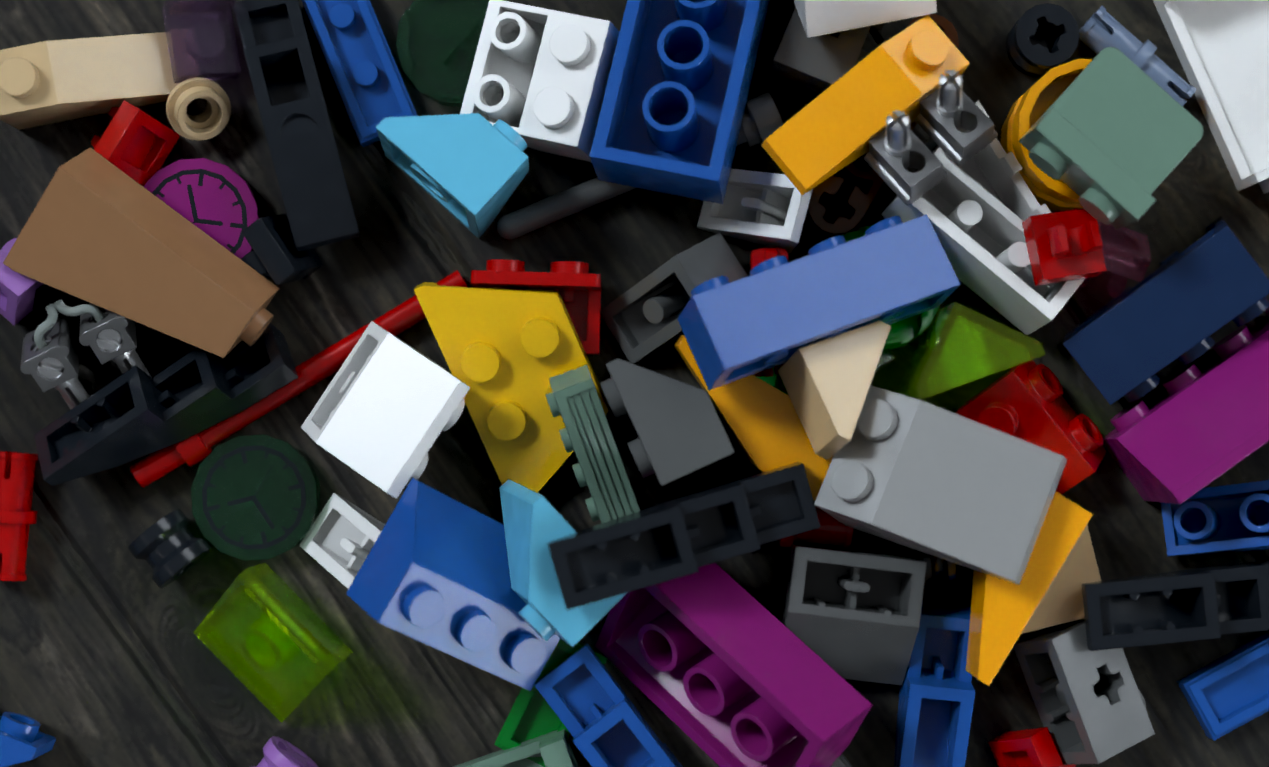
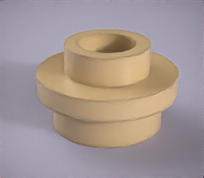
[166,77,231,141]

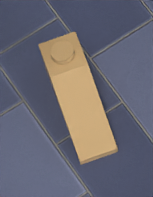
[0,30,200,130]

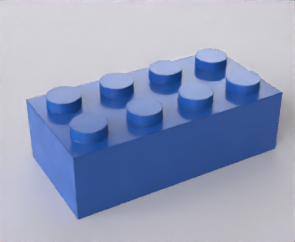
[589,0,770,204]

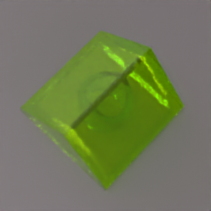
[896,302,1045,400]
[193,563,353,723]

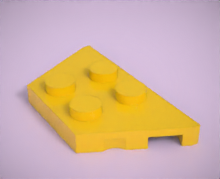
[414,282,609,493]

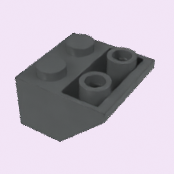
[600,358,735,486]
[780,543,927,686]

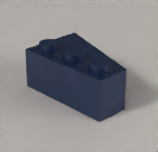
[1063,216,1269,405]

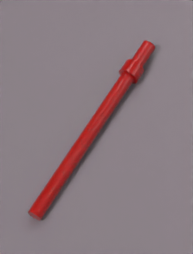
[130,270,468,488]

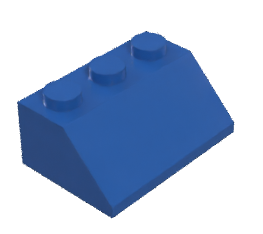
[346,477,560,691]

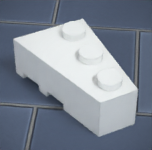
[881,100,1085,335]

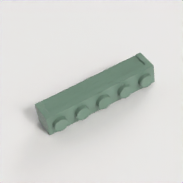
[545,364,640,523]

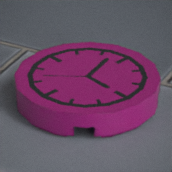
[143,158,262,259]

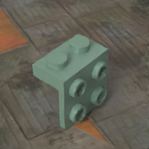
[1019,47,1203,230]

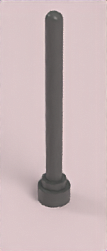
[497,92,783,240]

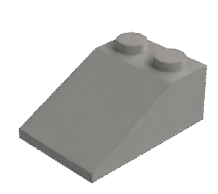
[814,385,1067,585]

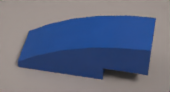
[894,601,975,767]

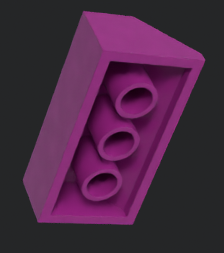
[1103,307,1269,504]
[595,563,872,767]

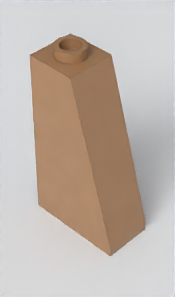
[3,147,280,358]

